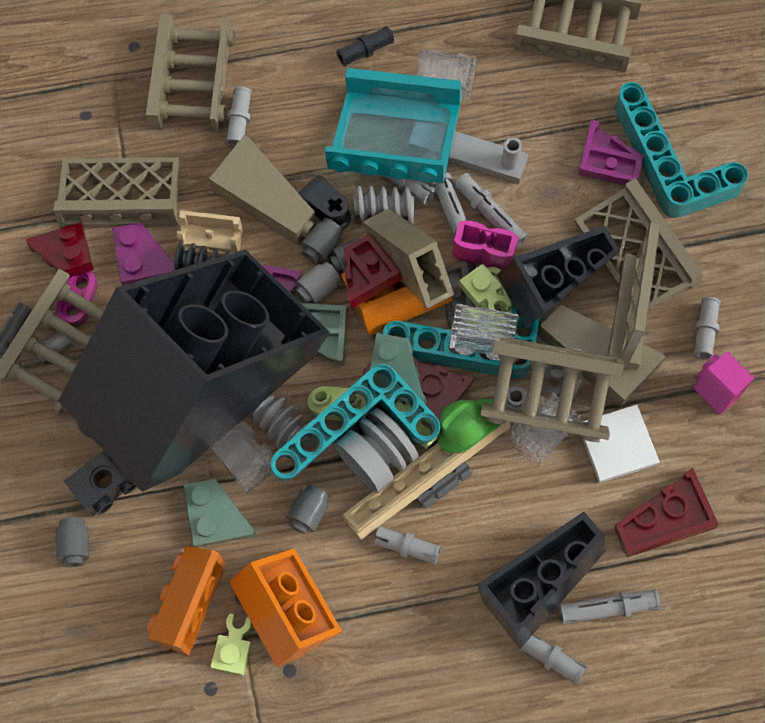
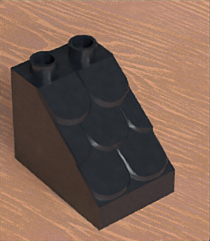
[58,249,330,492]

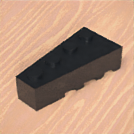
[497,226,620,329]
[477,512,606,649]

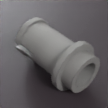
[37,332,75,363]
[505,386,527,410]

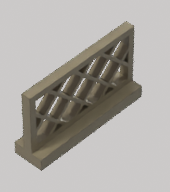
[53,157,180,227]
[574,178,703,312]
[608,222,660,370]

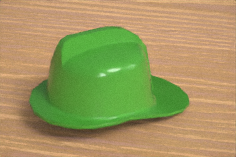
[437,399,501,453]

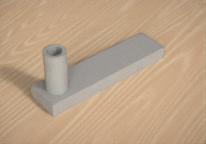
[408,122,529,184]

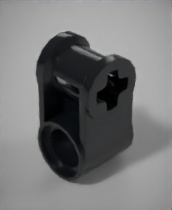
[298,175,351,230]

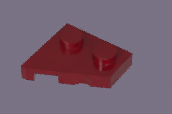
[26,222,94,278]
[344,234,402,309]

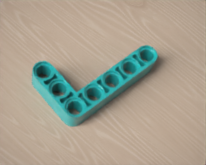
[615,82,748,218]
[383,306,540,379]
[270,364,440,481]

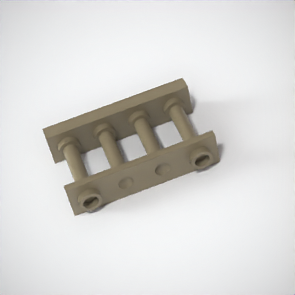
[514,0,642,72]
[146,14,235,133]
[0,269,104,416]
[480,335,624,442]

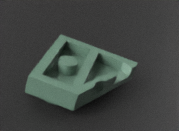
[301,303,347,365]
[370,333,427,405]
[184,479,256,548]

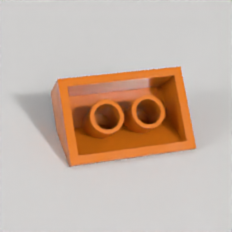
[340,273,452,336]
[147,546,226,656]
[229,548,342,667]

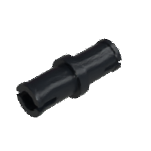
[336,26,394,67]

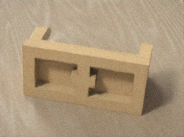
[177,210,243,256]

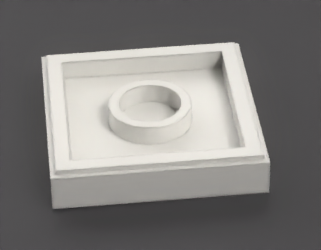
[581,405,660,483]

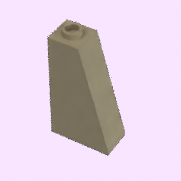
[209,135,316,246]
[363,209,454,309]
[537,305,665,409]

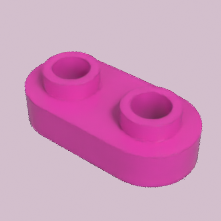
[56,271,98,327]

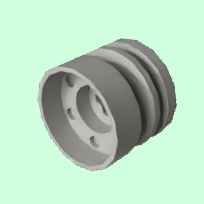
[333,408,418,493]

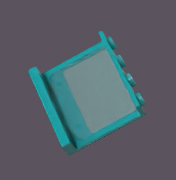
[325,68,462,183]

